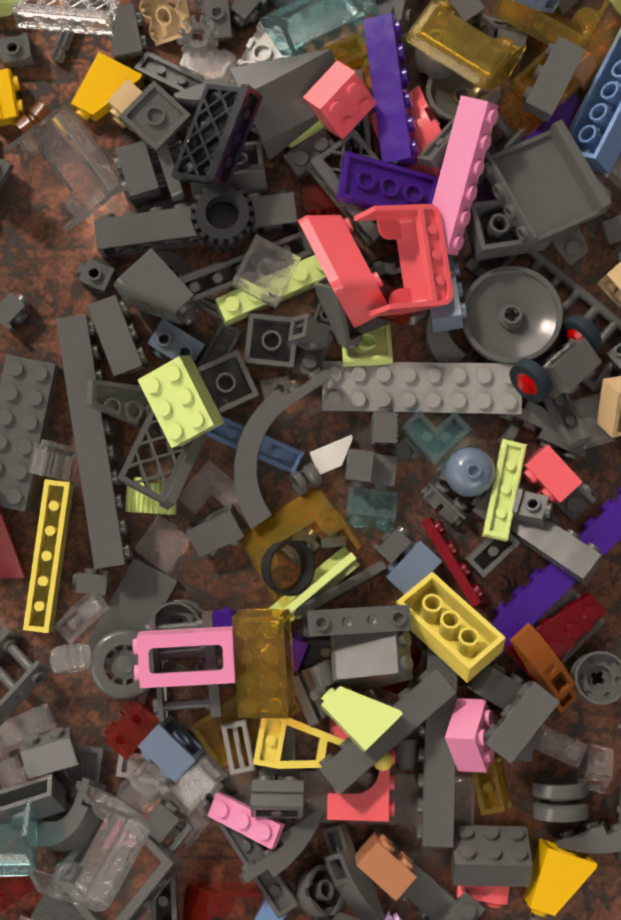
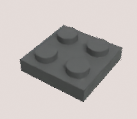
[119,81,191,153]

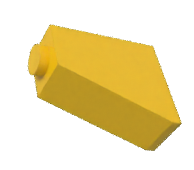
[71,52,145,122]

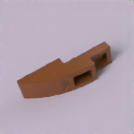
[510,623,578,714]

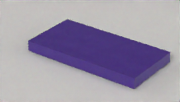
[336,151,439,209]

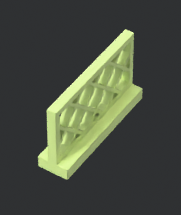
[268,546,360,629]

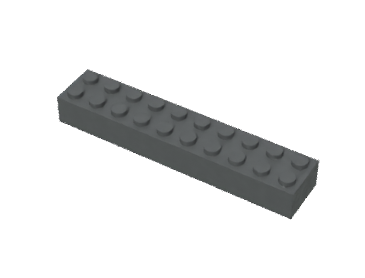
[56,314,134,569]

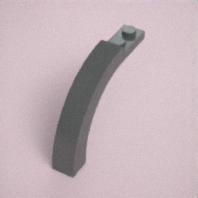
[234,368,332,529]

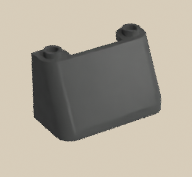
[113,248,200,326]
[314,255,429,349]

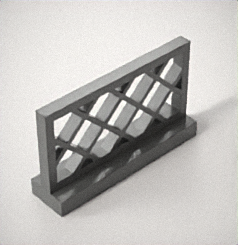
[306,129,381,246]
[117,408,208,510]

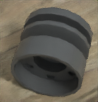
[152,599,206,650]
[568,651,621,705]

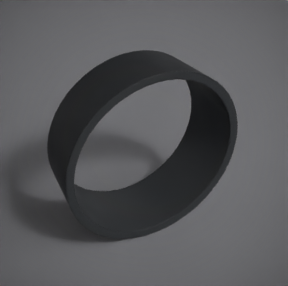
[261,540,315,596]

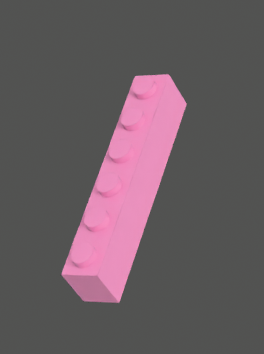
[432,95,498,256]

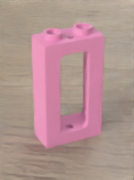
[133,626,236,688]

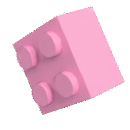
[445,698,495,773]

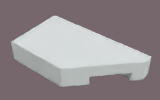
[309,435,353,475]

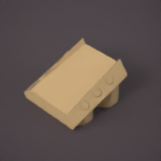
[139,0,193,46]

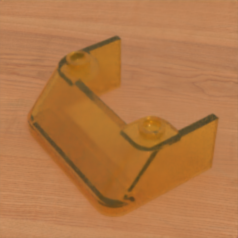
[405,0,526,90]
[495,0,611,48]
[241,488,360,600]

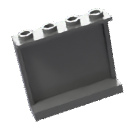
[482,119,612,248]

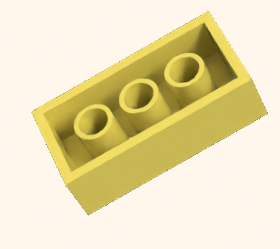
[396,572,506,683]

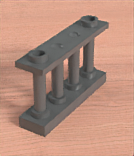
[417,87,527,187]
[302,604,411,638]
[146,610,222,722]
[0,625,52,727]

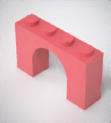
[327,718,395,822]

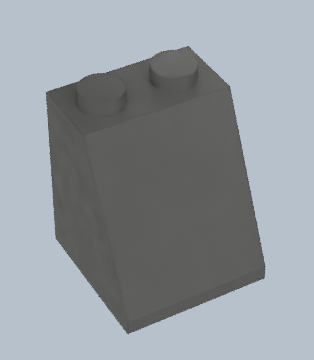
[330,631,413,692]

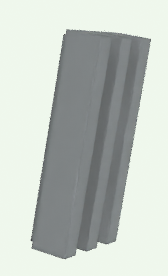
[221,719,256,776]

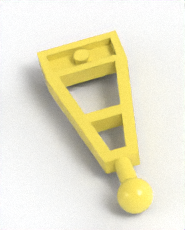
[253,713,393,771]

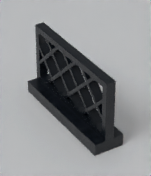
[171,83,263,191]

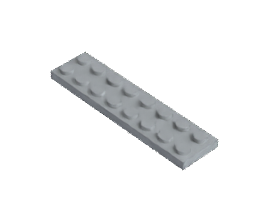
[322,361,522,414]

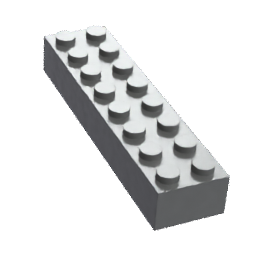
[94,190,298,259]

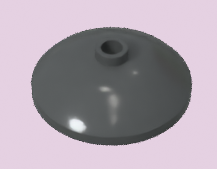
[426,59,500,122]

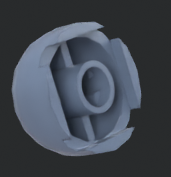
[444,447,496,497]

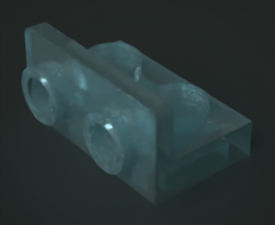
[345,487,398,531]

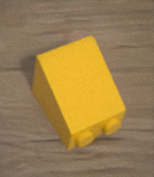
[522,838,597,917]

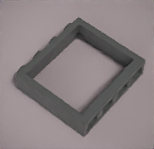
[50,800,184,920]

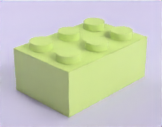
[138,355,224,448]

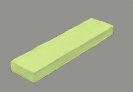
[482,439,527,542]

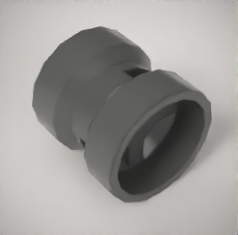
[288,463,323,496]

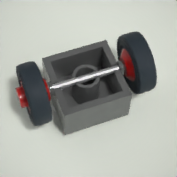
[509,314,602,403]

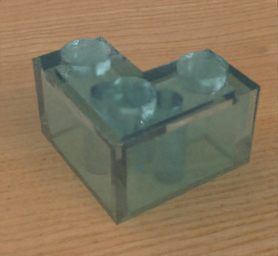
[399,410,472,465]

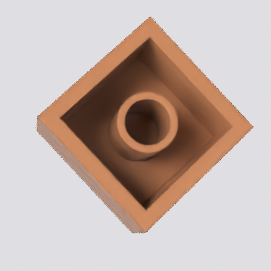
[355,832,417,901]

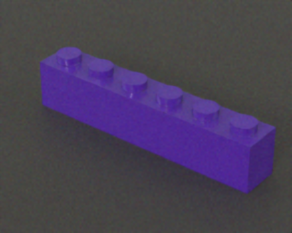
[363,12,420,167]

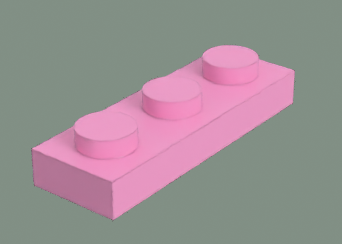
[207,792,285,849]

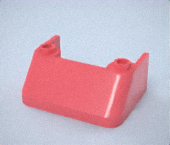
[354,204,453,317]
[298,215,388,328]

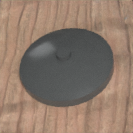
[462,266,563,364]

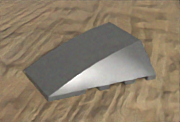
[229,49,336,161]

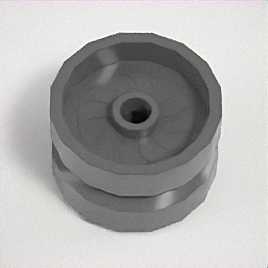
[532,777,589,822]

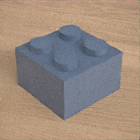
[137,715,206,782]

